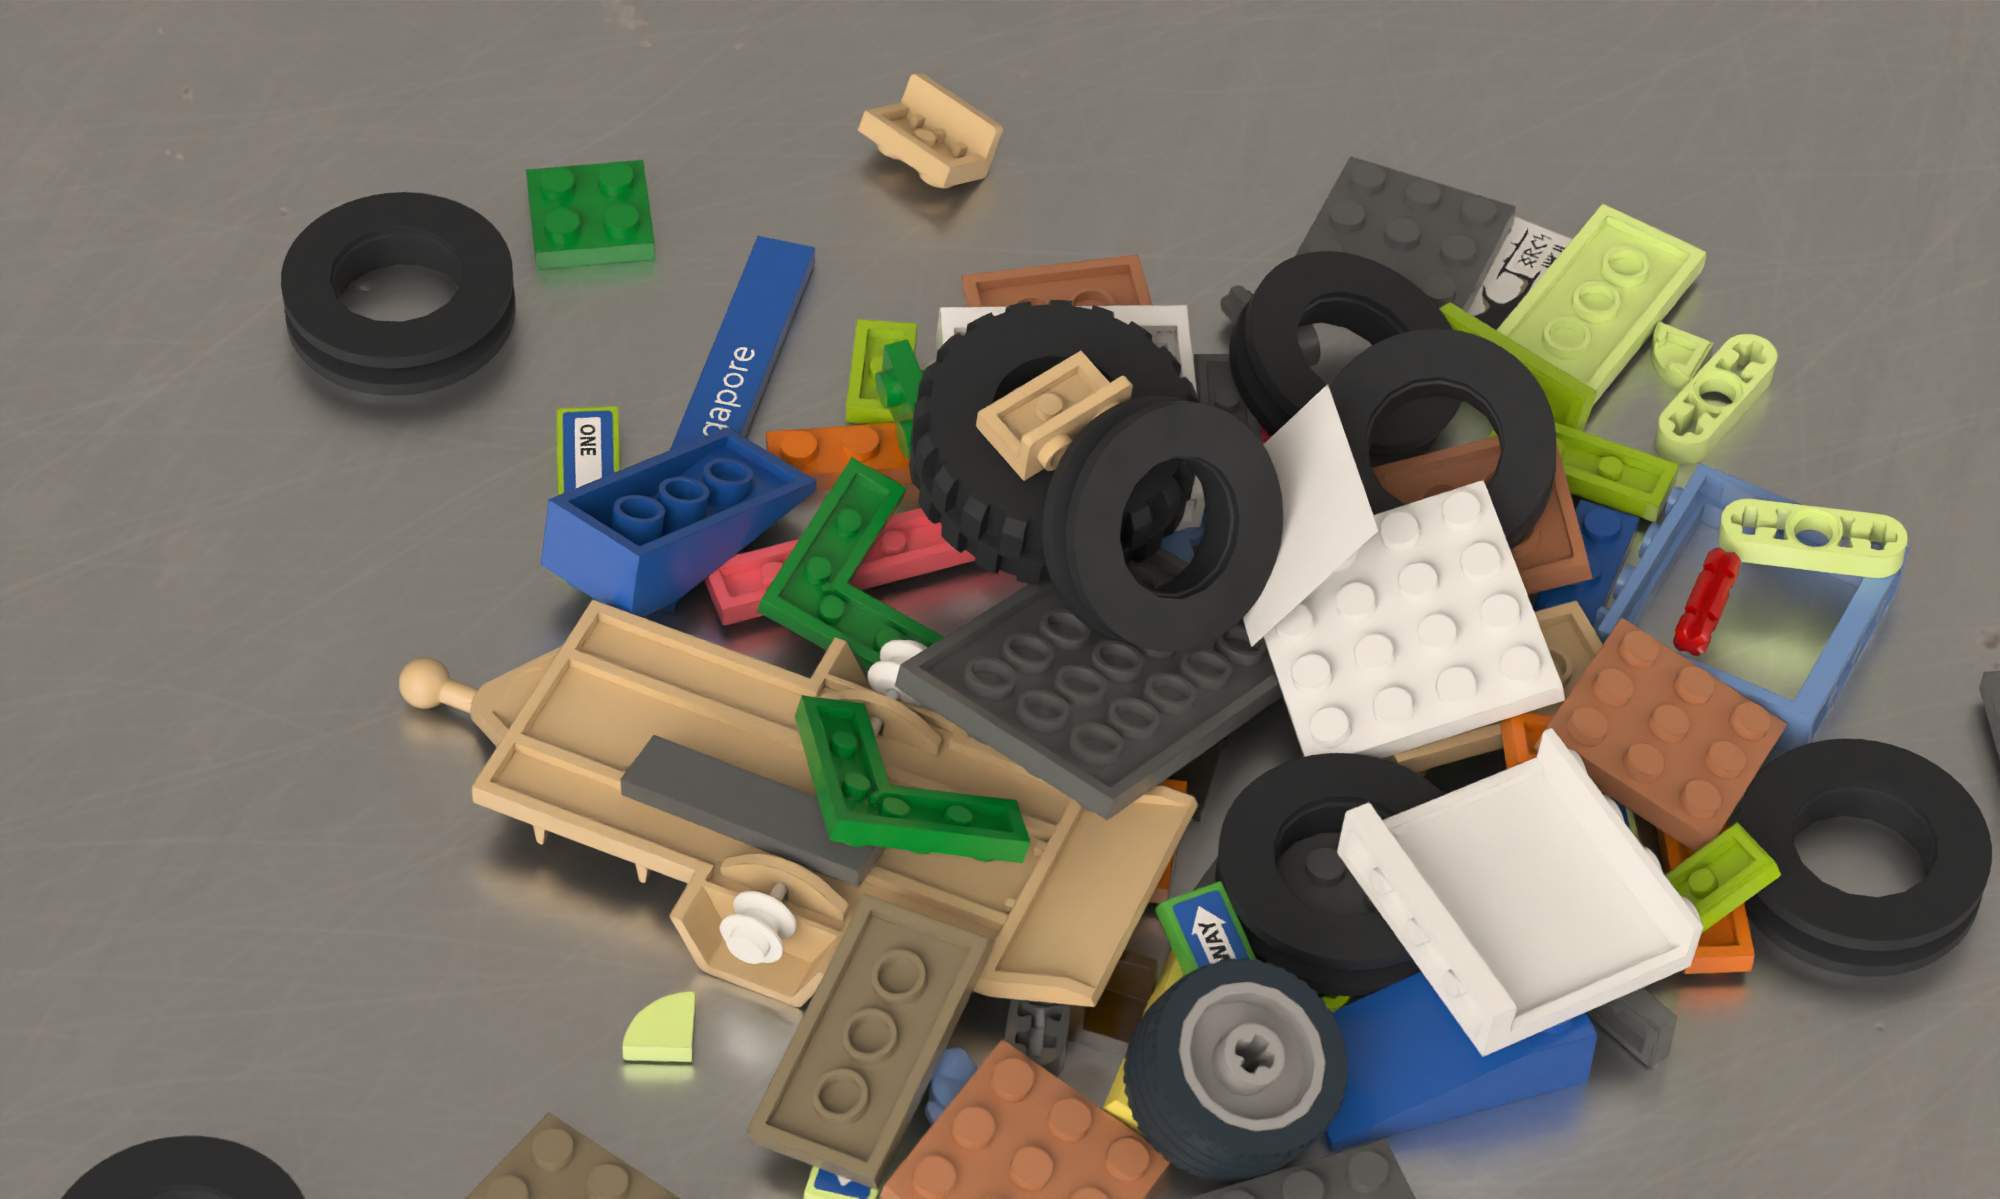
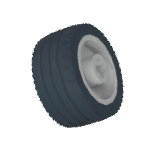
[1123,958,1348,1183]

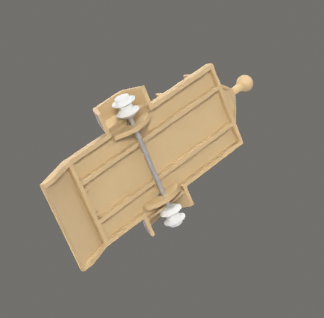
[399,599,1198,1007]

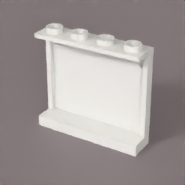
[1337,728,1704,1057]

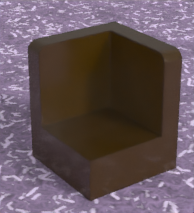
[1069,950,1158,1057]

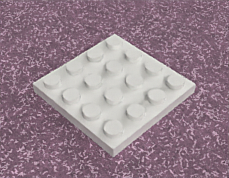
[1263,480,1565,759]

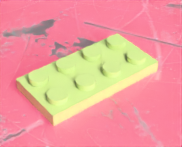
[1497,204,1707,407]

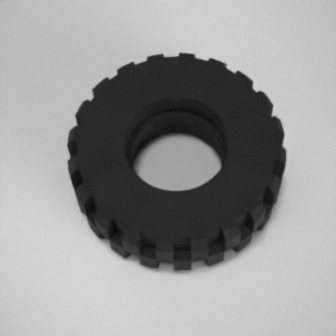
[909,300,1199,585]

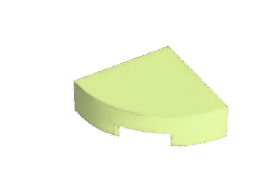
[1651,321,1714,392]
[622,991,696,1062]

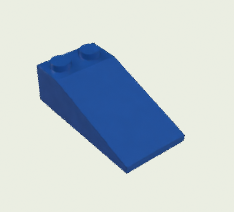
[541,427,817,617]
[1324,971,1598,1152]

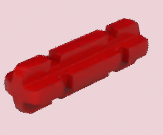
[1673,547,1741,656]

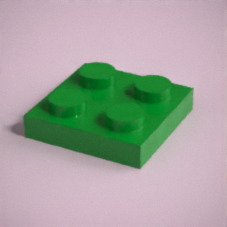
[526,160,655,270]

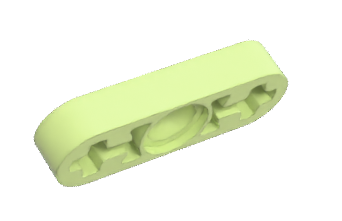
[1655,334,1777,465]
[1718,499,1908,578]

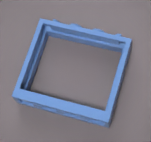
[1593,463,1910,753]

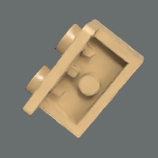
[858,73,1003,188]
[976,351,1133,481]

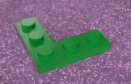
[757,457,944,673]
[794,695,1031,863]

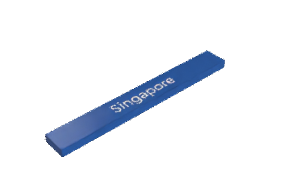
[659,236,815,613]

